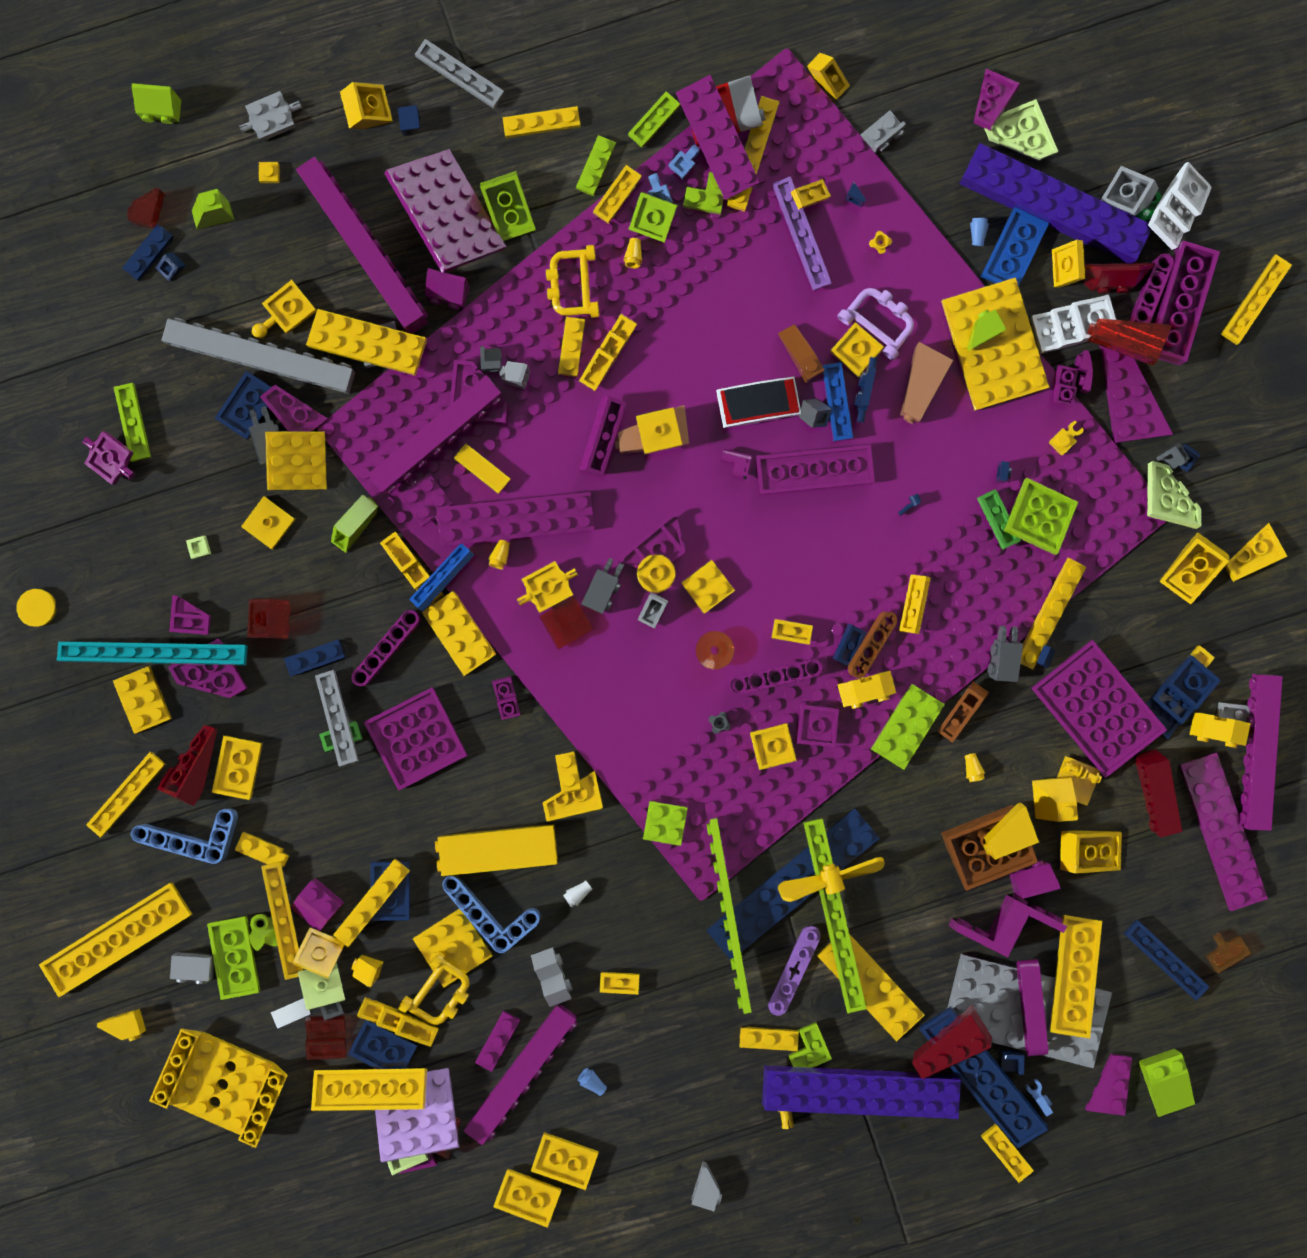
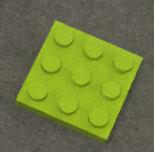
[1004,478,1078,555]

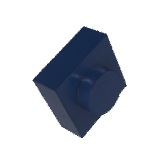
[996,461,1012,483]

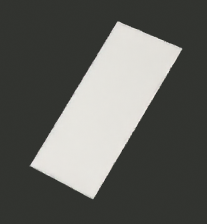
[271,998,311,1029]

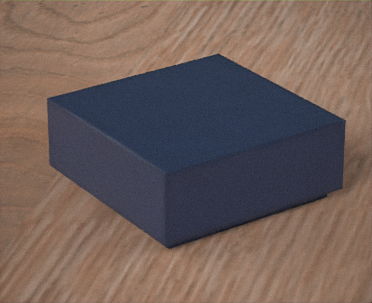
[1037,645,1055,668]

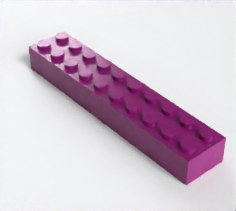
[296,156,428,334]

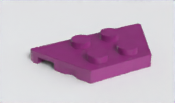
[618,511,686,569]

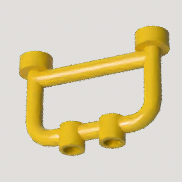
[546,245,599,318]
[398,951,469,1025]

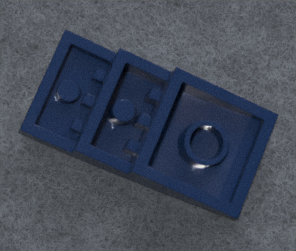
[1145,655,1221,739]

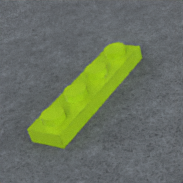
[114,383,151,462]

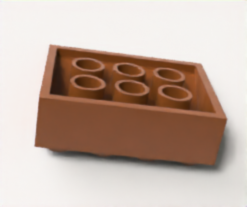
[941,805,1038,891]

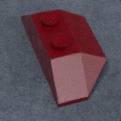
[1081,263,1154,294]

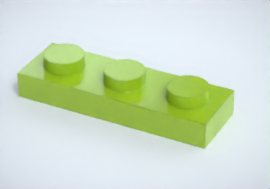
[628,92,680,148]
[576,135,616,196]

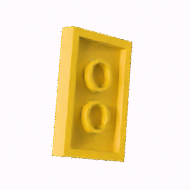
[113,666,172,734]
[212,736,263,800]
[531,1132,599,1190]
[493,1168,562,1228]

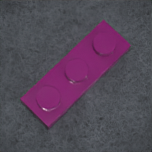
[475,1010,520,1072]

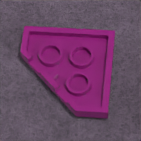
[449,360,508,423]
[168,639,248,698]

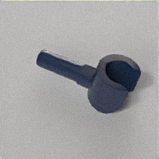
[898,494,921,516]

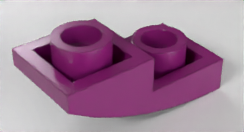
[1074,350,1093,394]
[1054,365,1078,407]
[492,676,520,720]

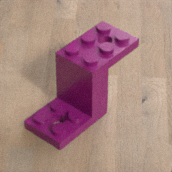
[949,894,1067,957]

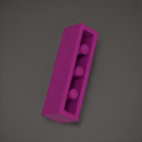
[579,396,627,476]

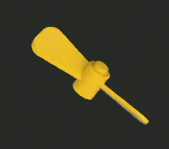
[778,857,885,902]

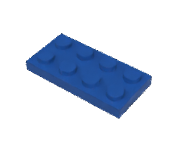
[981,207,1049,287]

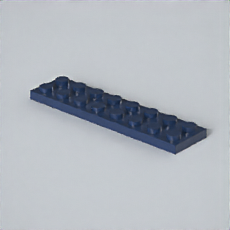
[920,1006,1048,1149]

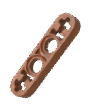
[848,611,897,678]

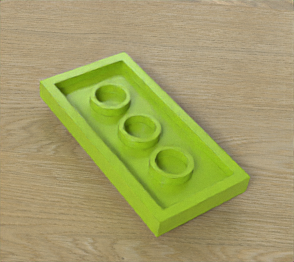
[871,684,945,770]
[207,916,260,1000]

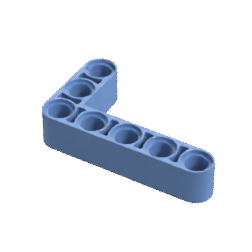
[131,808,238,864]
[442,875,541,953]

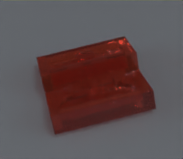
[539,597,593,650]
[305,1016,346,1060]

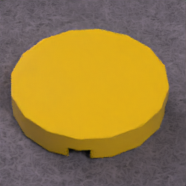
[637,554,676,593]
[16,589,57,627]

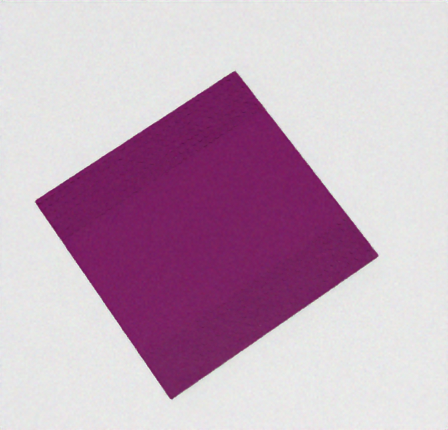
[317,49,1166,901]

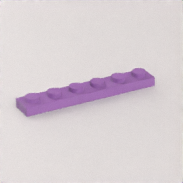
[772,176,831,291]

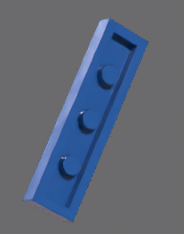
[822,362,853,442]
[409,544,474,612]

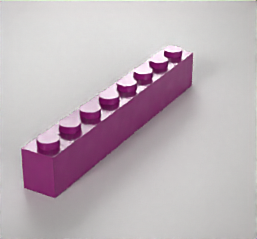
[367,375,503,494]
[1240,674,1283,831]
[464,1003,577,1145]

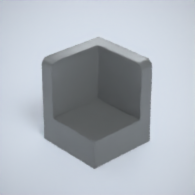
[480,346,502,373]
[799,399,832,428]
[1156,443,1190,469]

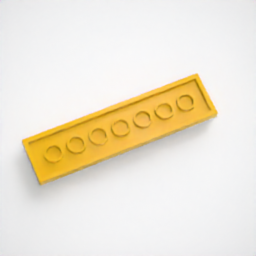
[39,882,192,997]

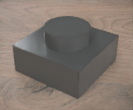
[320,1002,344,1021]

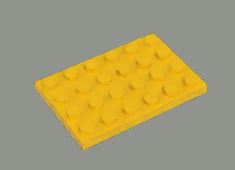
[941,278,1049,411]

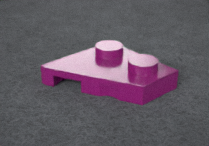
[169,595,211,635]

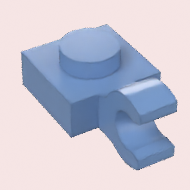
[668,144,700,180]
[648,173,673,203]
[1025,1079,1053,1117]

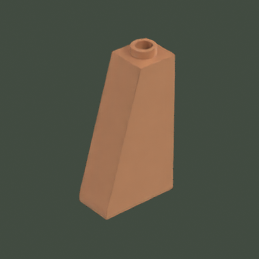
[900,342,953,424]
[615,405,689,454]

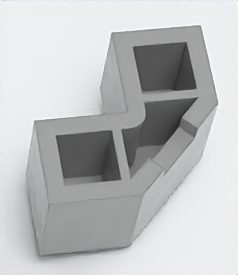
[531,947,572,1007]

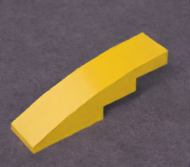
[579,314,638,391]
[380,532,444,606]
[357,997,439,1047]

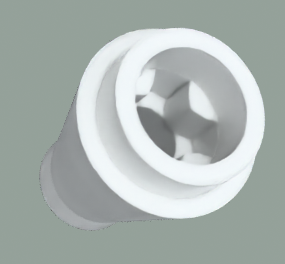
[563,881,592,907]

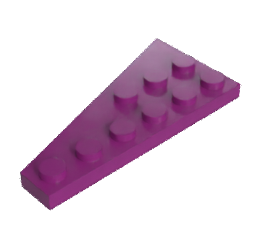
[1098,330,1173,443]

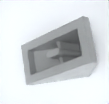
[638,592,668,629]

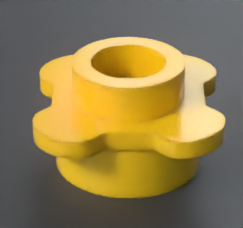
[869,231,892,254]

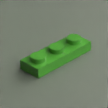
[977,489,1021,550]

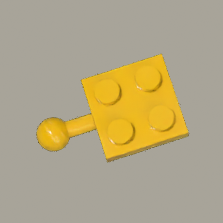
[252,280,317,339]

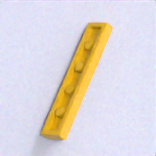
[1221,254,1292,345]
[86,752,166,837]
[333,859,410,947]

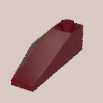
[157,725,217,806]

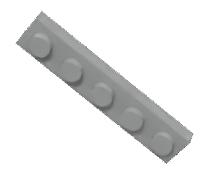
[415,39,505,109]
[315,670,359,767]

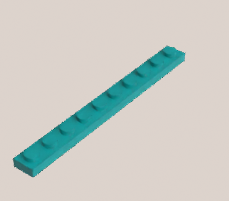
[57,642,248,665]

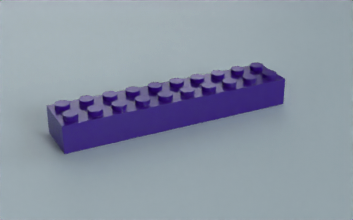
[959,143,1151,264]
[762,1065,961,1119]

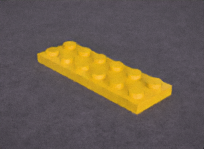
[306,309,427,376]
[1050,915,1102,1039]
[817,934,924,1042]
[311,1068,427,1111]

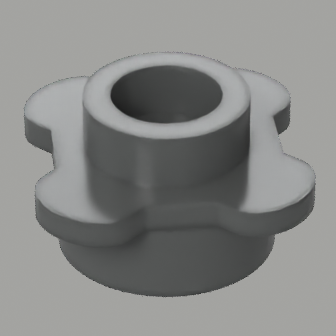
[708,712,730,734]

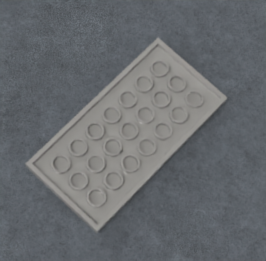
[947,954,1112,1068]

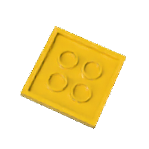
[265,432,327,490]
[413,909,493,988]

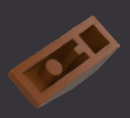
[778,324,824,383]
[937,681,989,743]

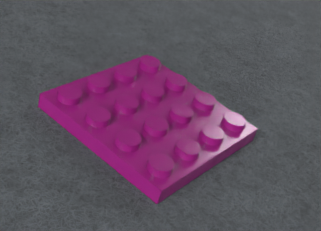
[364,687,468,791]

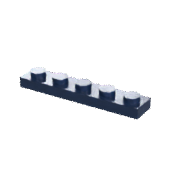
[1123,920,1209,1001]

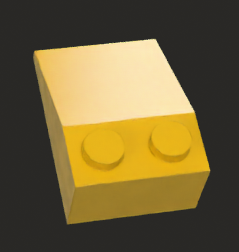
[1160,532,1229,604]
[1060,830,1122,873]

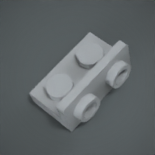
[860,111,906,153]

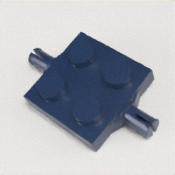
[854,357,878,423]

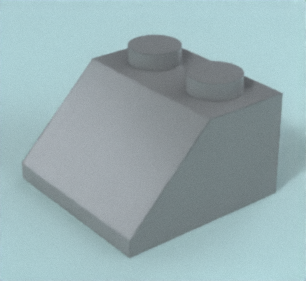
[1101,166,1159,216]

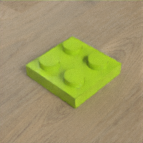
[629,192,678,243]
[643,801,688,846]

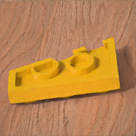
[1225,523,1287,582]
[543,771,603,822]

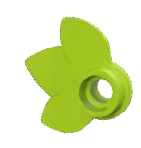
[249,914,278,951]

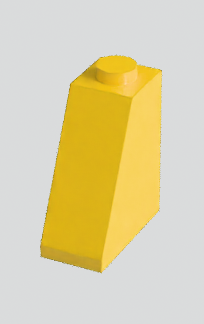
[983,803,1039,860]

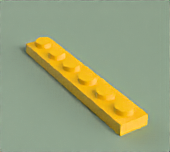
[727,96,780,212]
[1020,558,1086,670]
[261,862,303,980]

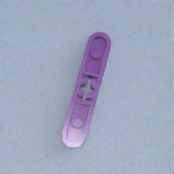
[768,925,821,1016]

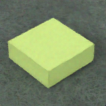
[186,536,211,559]

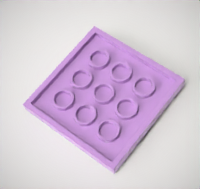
[375,1068,459,1163]

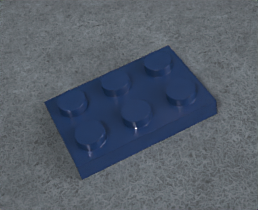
[214,371,272,440]
[370,861,410,921]
[348,1020,418,1069]

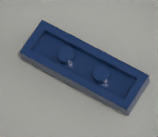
[122,224,174,281]
[284,639,346,677]

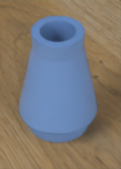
[970,218,989,246]
[578,1068,607,1096]

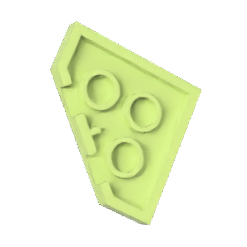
[984,99,1058,161]
[1147,461,1201,529]

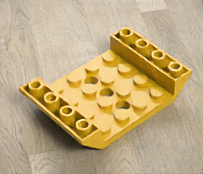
[149,1028,288,1148]

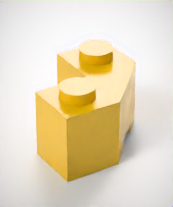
[838,671,896,709]
[1190,712,1251,748]

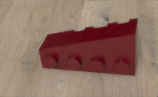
[1134,749,1182,838]
[912,1005,992,1079]

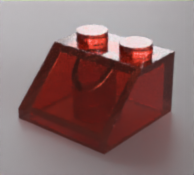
[247,599,290,639]

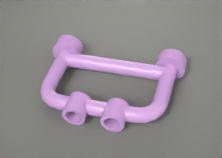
[837,288,914,361]

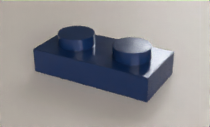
[832,624,867,666]

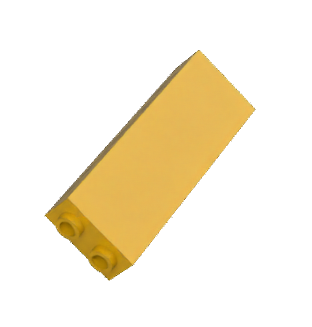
[435,824,558,876]

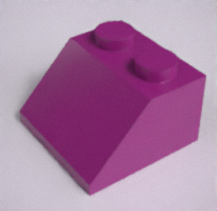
[425,268,470,310]
[1009,860,1060,899]
[290,878,344,931]

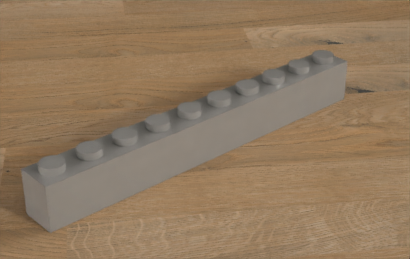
[161,318,356,394]

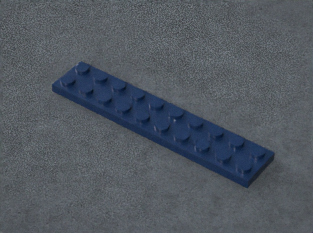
[706,808,880,959]

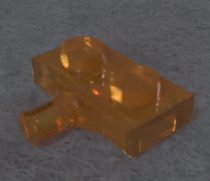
[1206,933,1251,973]

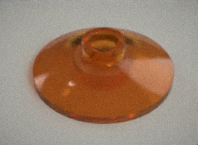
[696,631,734,670]

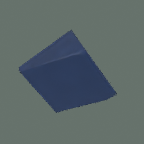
[845,182,866,207]
[156,253,185,281]
[1179,443,1200,472]

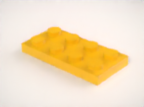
[422,591,497,676]

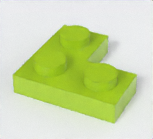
[683,172,724,215]
[788,1022,832,1068]

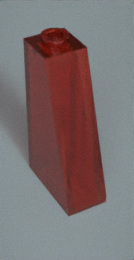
[1087,318,1172,366]

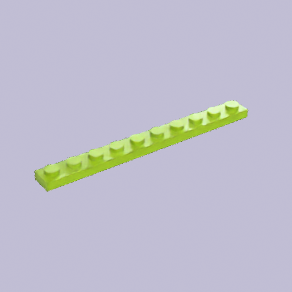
[706,818,752,1014]
[803,818,866,1013]

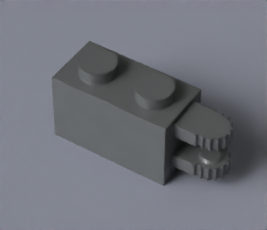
[248,406,279,464]
[582,558,624,614]
[988,626,1023,682]

